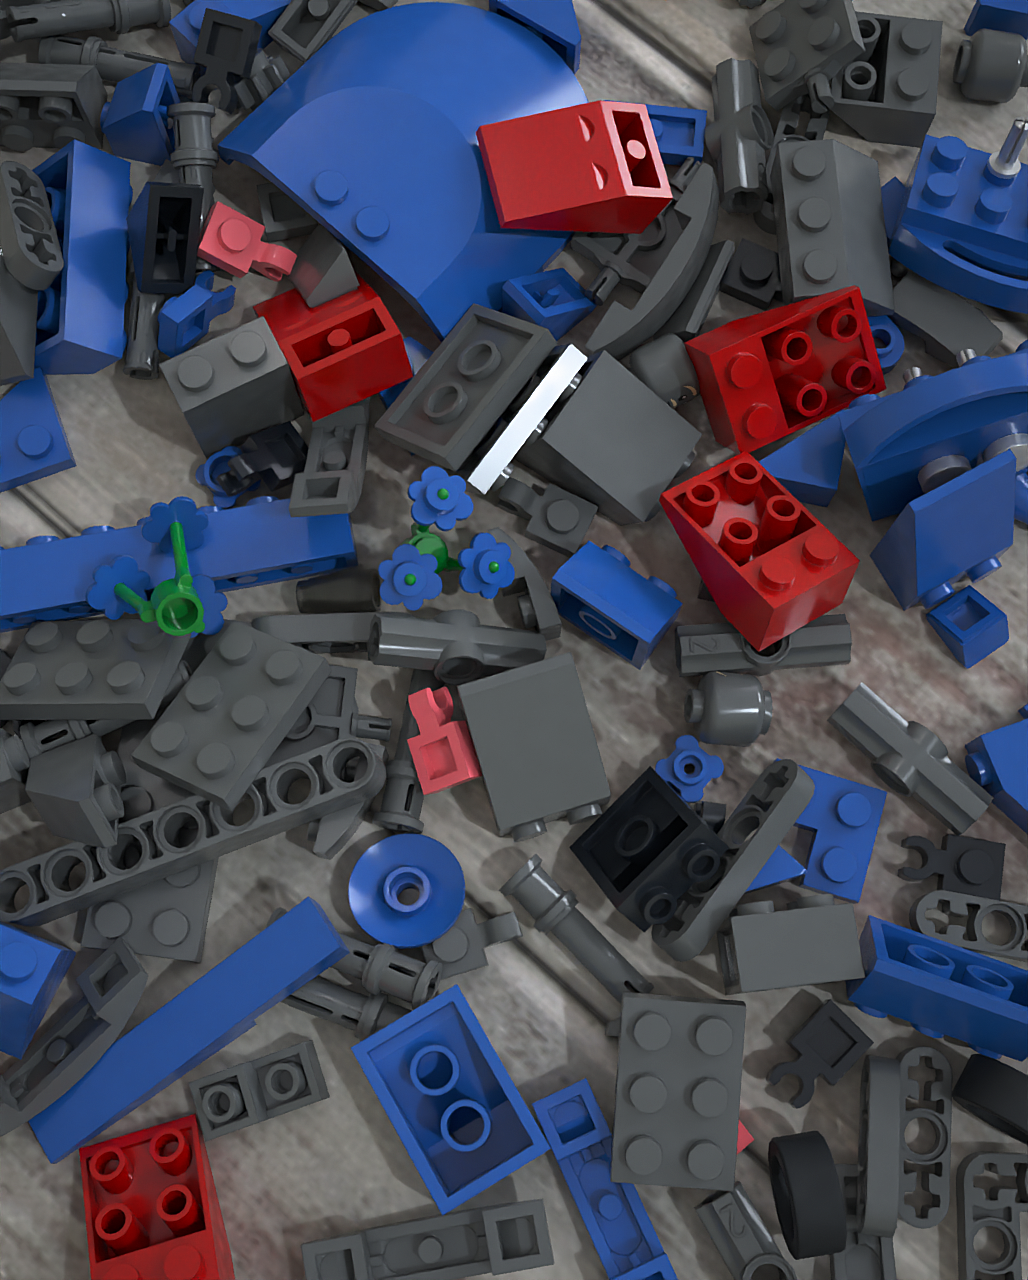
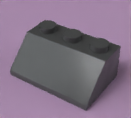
[770,139,895,317]

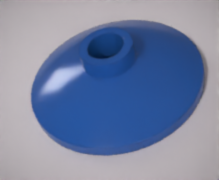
[348,833,466,949]

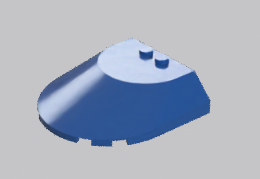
[217,2,589,343]

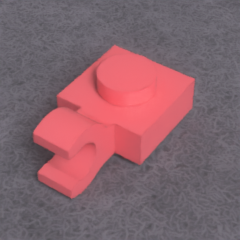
[197,201,297,282]
[407,687,483,795]

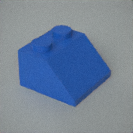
[550,541,683,670]

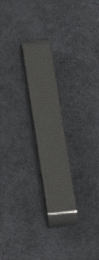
[0,737,387,927]

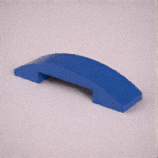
[532,1078,678,1280]

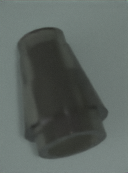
[296,564,382,614]

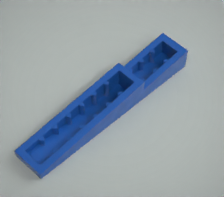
[28,896,350,1164]

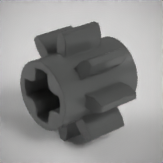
[233,48,291,112]

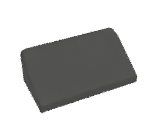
[268,0,358,63]
[287,224,360,308]
[653,240,735,342]

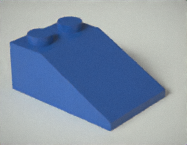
[869,449,1017,611]
[351,984,551,1216]

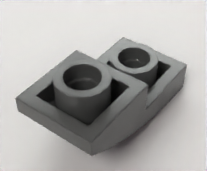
[887,270,1003,368]
[488,527,562,641]
[307,742,389,860]
[189,1040,330,1142]

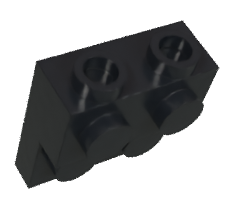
[569,766,729,933]

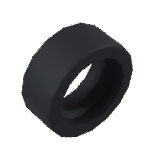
[951,1054,1028,1145]
[768,1131,847,1260]

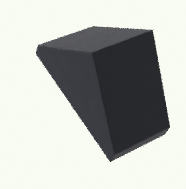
[126,182,204,294]

